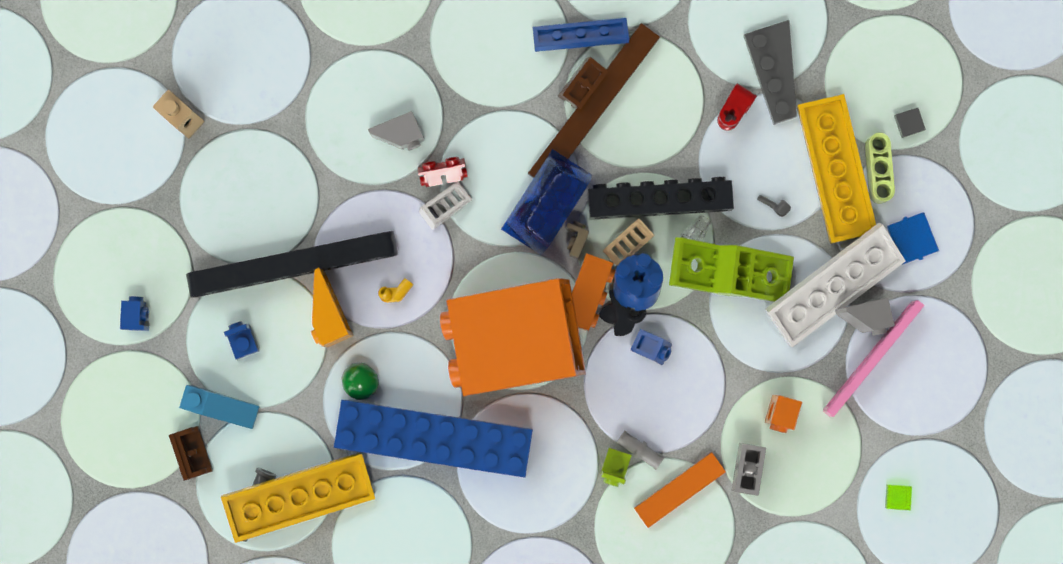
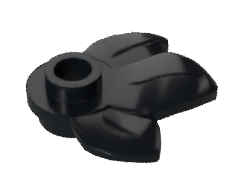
[599,289,646,336]

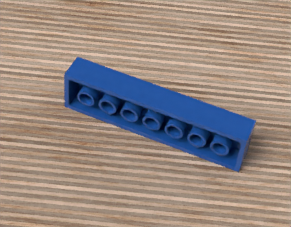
[334,400,533,478]

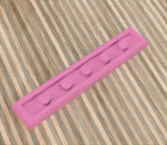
[823,300,925,417]

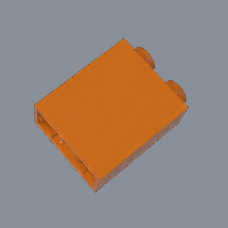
[440,278,586,396]

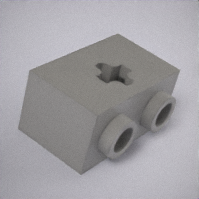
[731,443,766,496]

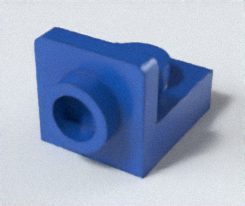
[224,321,259,360]
[631,329,672,365]

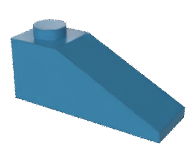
[179,385,260,429]

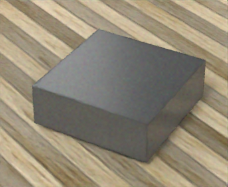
[894,108,926,138]

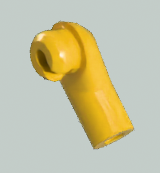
[378,278,414,303]

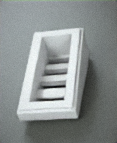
[419,181,472,230]

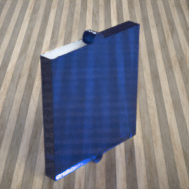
[887,212,939,265]

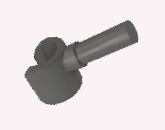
[757,195,791,217]

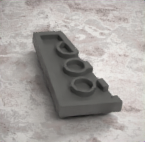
[743,20,797,125]

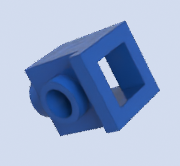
[120,296,149,331]

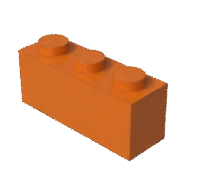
[572,253,616,331]

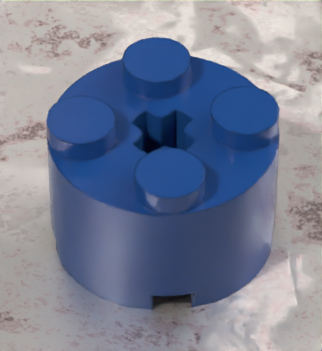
[613,253,663,311]

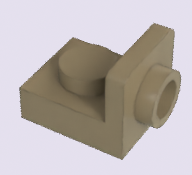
[565,221,589,260]

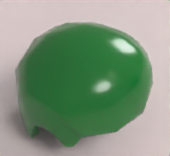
[341,363,379,400]

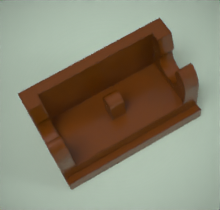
[558,57,609,109]
[169,426,213,481]

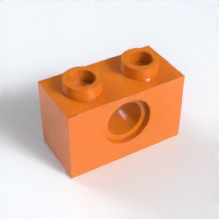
[764,395,802,433]

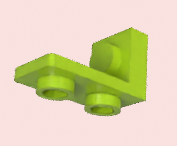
[600,448,632,487]

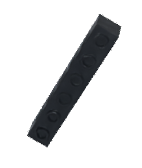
[588,177,734,220]

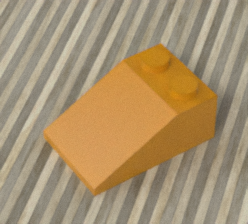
[311,268,354,348]

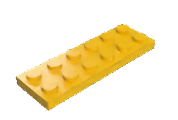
[797,94,876,244]
[221,452,375,543]

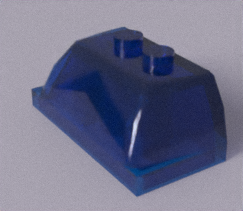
[501,149,592,255]

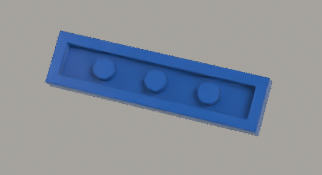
[532,18,629,52]

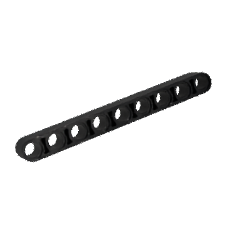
[186,231,398,298]

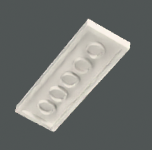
[765,223,905,347]

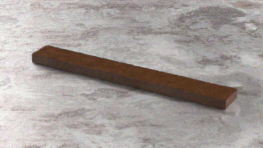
[528,23,660,188]

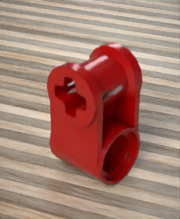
[717,83,757,131]

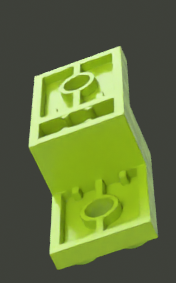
[669,237,794,302]

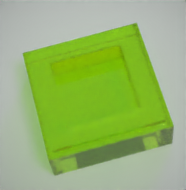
[885,484,912,511]

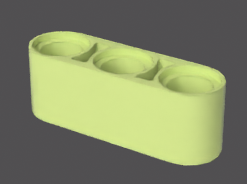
[865,133,895,204]

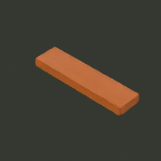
[634,452,726,528]

